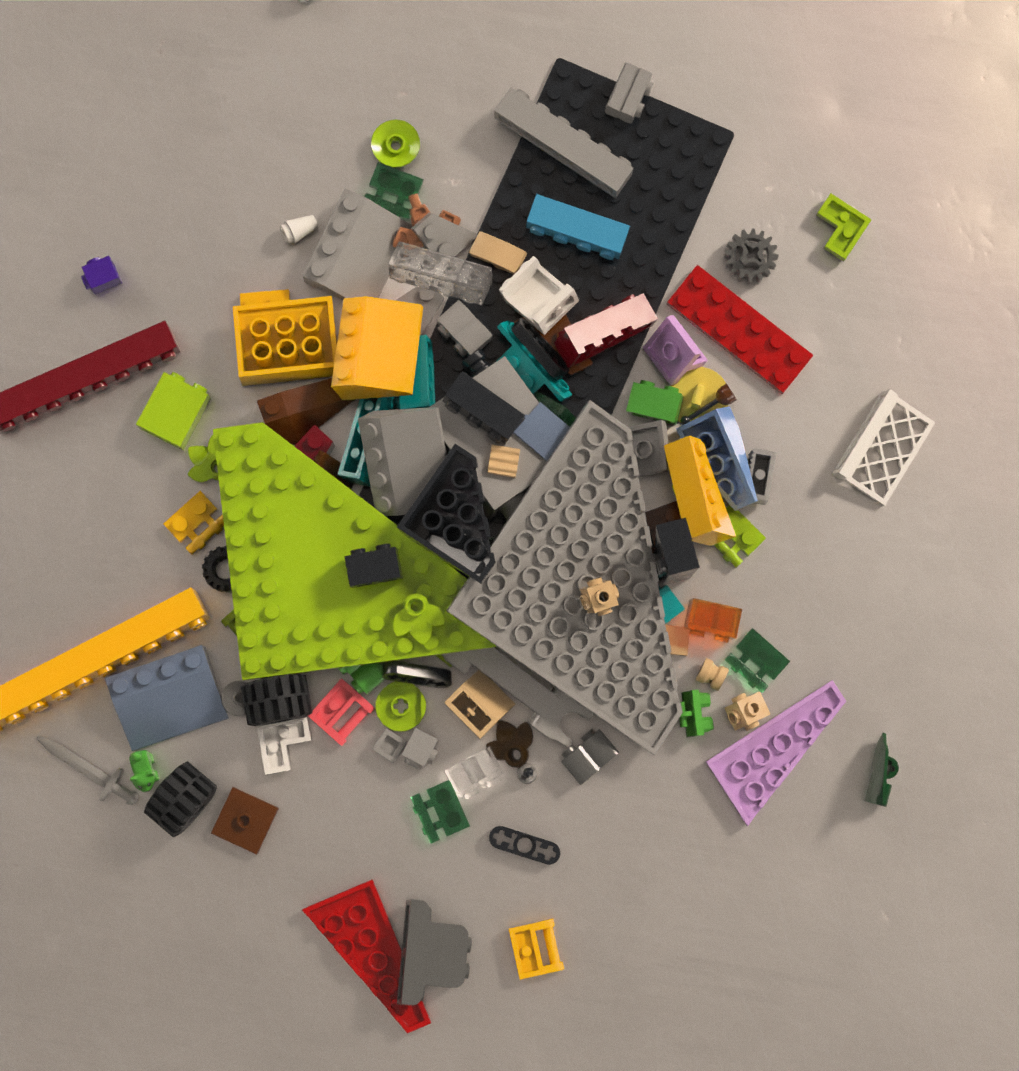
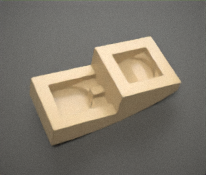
[469,231,527,274]

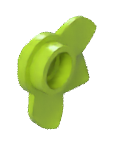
[188,435,219,482]
[393,594,444,644]

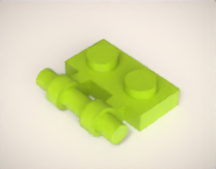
[711,505,766,568]

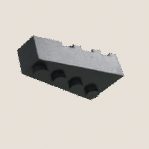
[655,518,700,586]

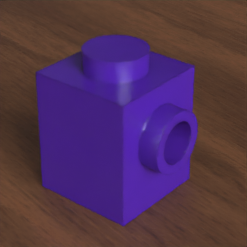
[81,255,122,295]

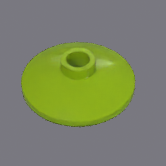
[371,119,420,168]

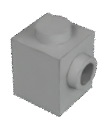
[402,728,438,769]

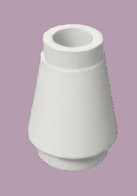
[280,215,318,244]

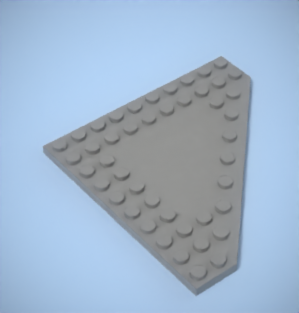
[446,400,683,755]

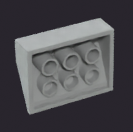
[302,188,412,300]
[358,407,447,516]

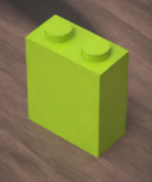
[136,372,211,451]

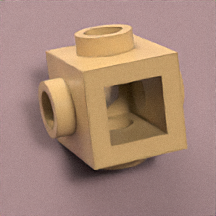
[580,577,619,616]
[725,691,770,731]

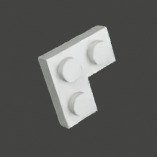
[257,717,312,775]

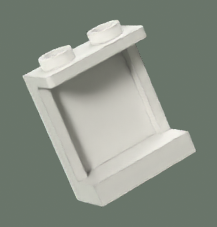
[499,256,579,335]

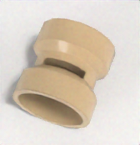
[695,658,729,691]

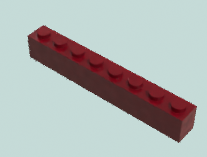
[0,320,180,432]

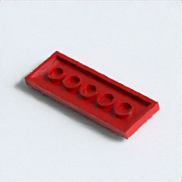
[667,265,813,394]

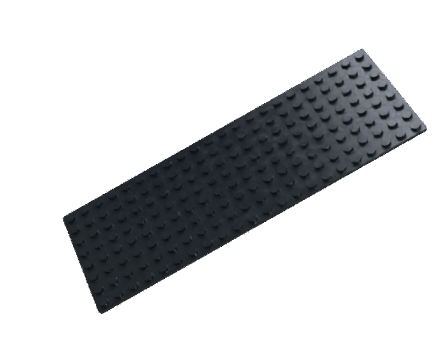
[359,58,734,579]

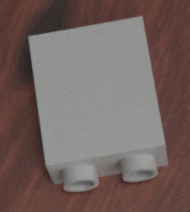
[429,356,546,520]

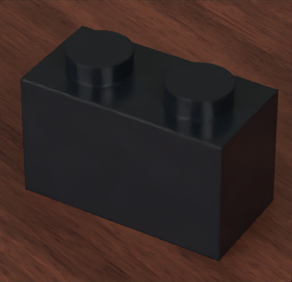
[344,544,403,588]

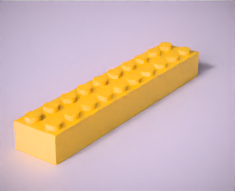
[0,587,211,732]

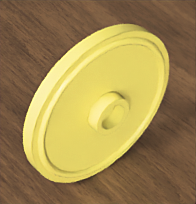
[671,367,728,423]

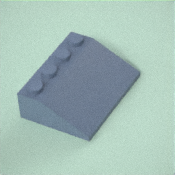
[105,645,229,751]

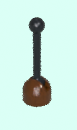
[680,383,737,425]

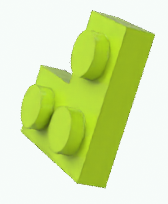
[816,193,872,262]

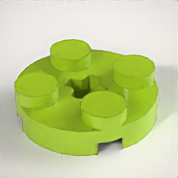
[375,681,426,732]

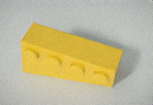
[664,436,736,546]

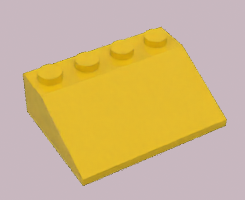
[233,296,337,386]
[331,296,423,400]

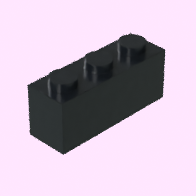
[443,371,525,444]

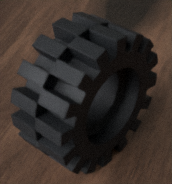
[202,546,232,593]

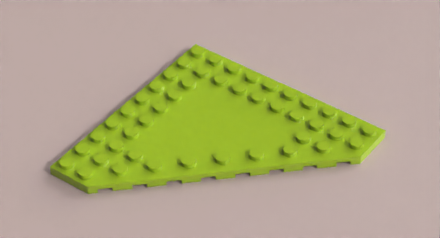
[213,422,496,680]

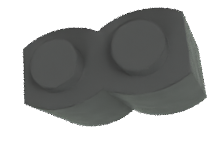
[561,729,619,785]

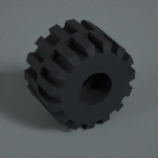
[241,673,313,726]
[144,761,217,837]

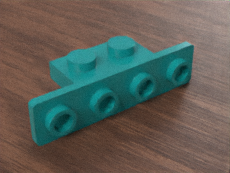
[496,320,572,402]

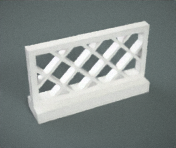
[832,389,935,506]

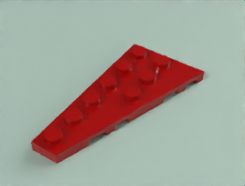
[302,879,431,1033]

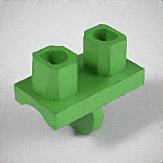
[679,690,714,737]

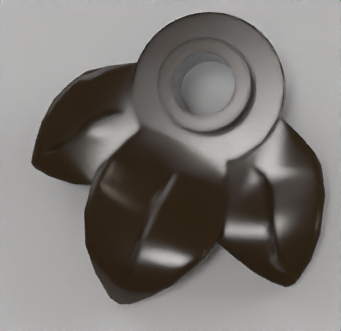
[486,720,533,768]

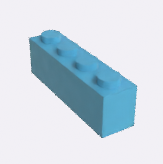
[526,194,630,260]

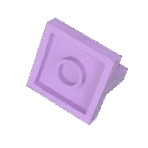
[643,315,708,386]

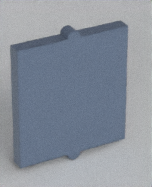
[513,402,570,462]

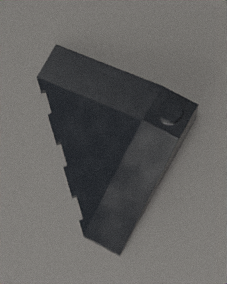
[397,444,496,584]

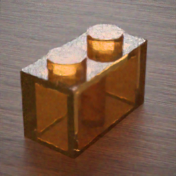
[684,598,742,643]

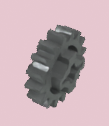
[724,228,779,283]

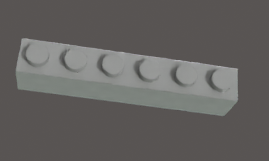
[494,87,633,198]

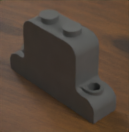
[397,899,472,1005]

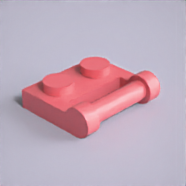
[308,678,376,746]

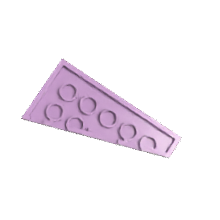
[706,680,846,826]

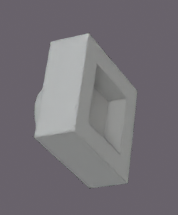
[372,728,407,763]

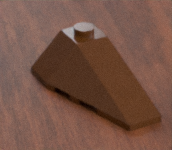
[257,378,356,446]

